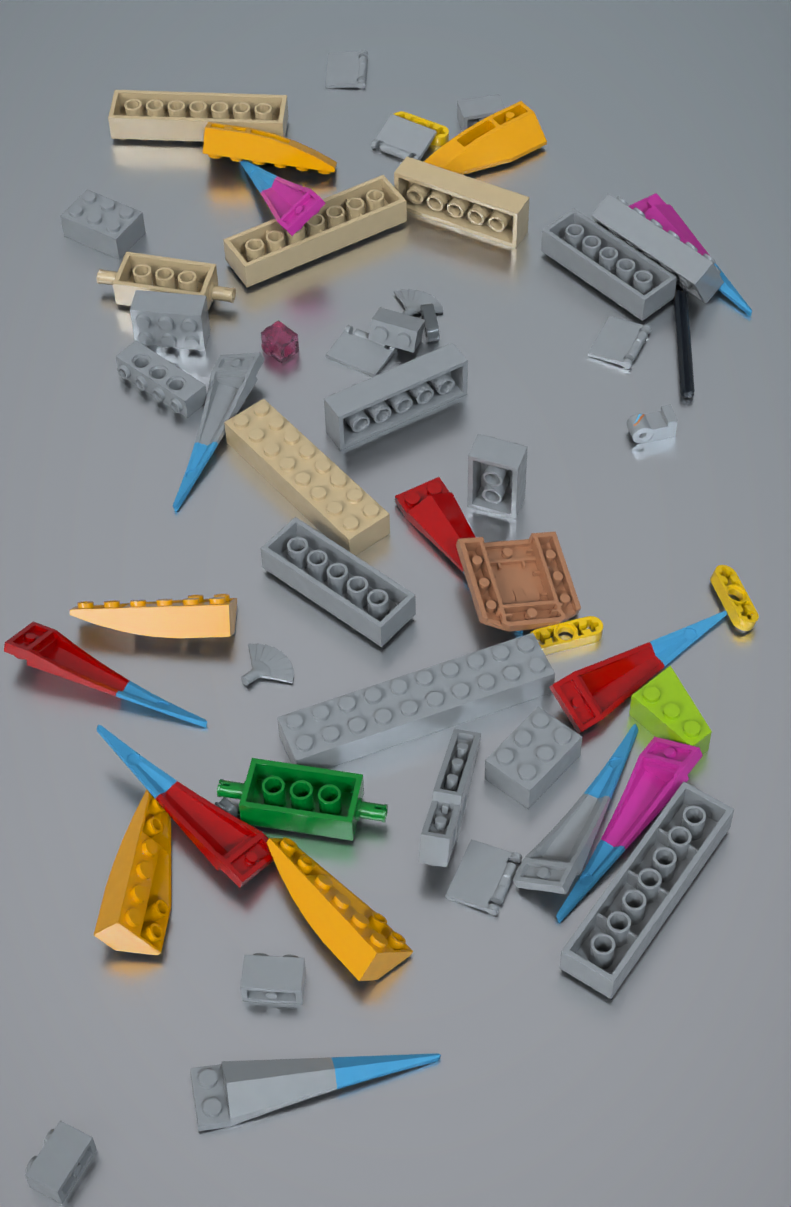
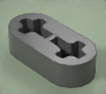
[420,303,440,343]

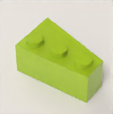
[629,665,712,755]

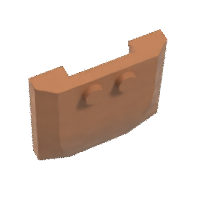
[456,531,581,632]

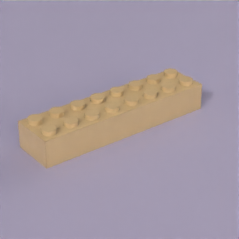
[108,90,289,142]
[223,175,407,287]
[224,399,390,556]

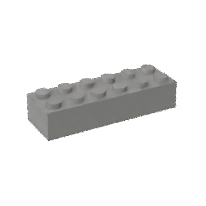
[591,194,724,304]
[541,208,677,321]
[324,343,468,451]
[260,517,416,647]

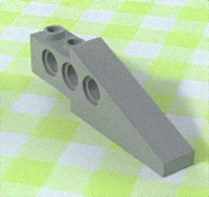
[418,729,481,867]

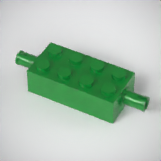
[217,758,388,841]

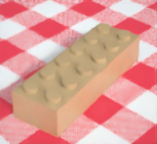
[394,157,530,248]

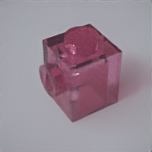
[261,320,299,364]

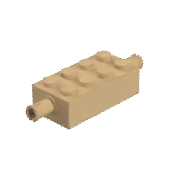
[97,252,236,311]

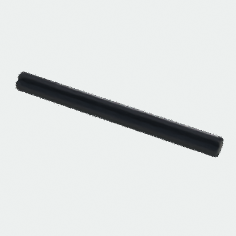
[674,290,695,398]

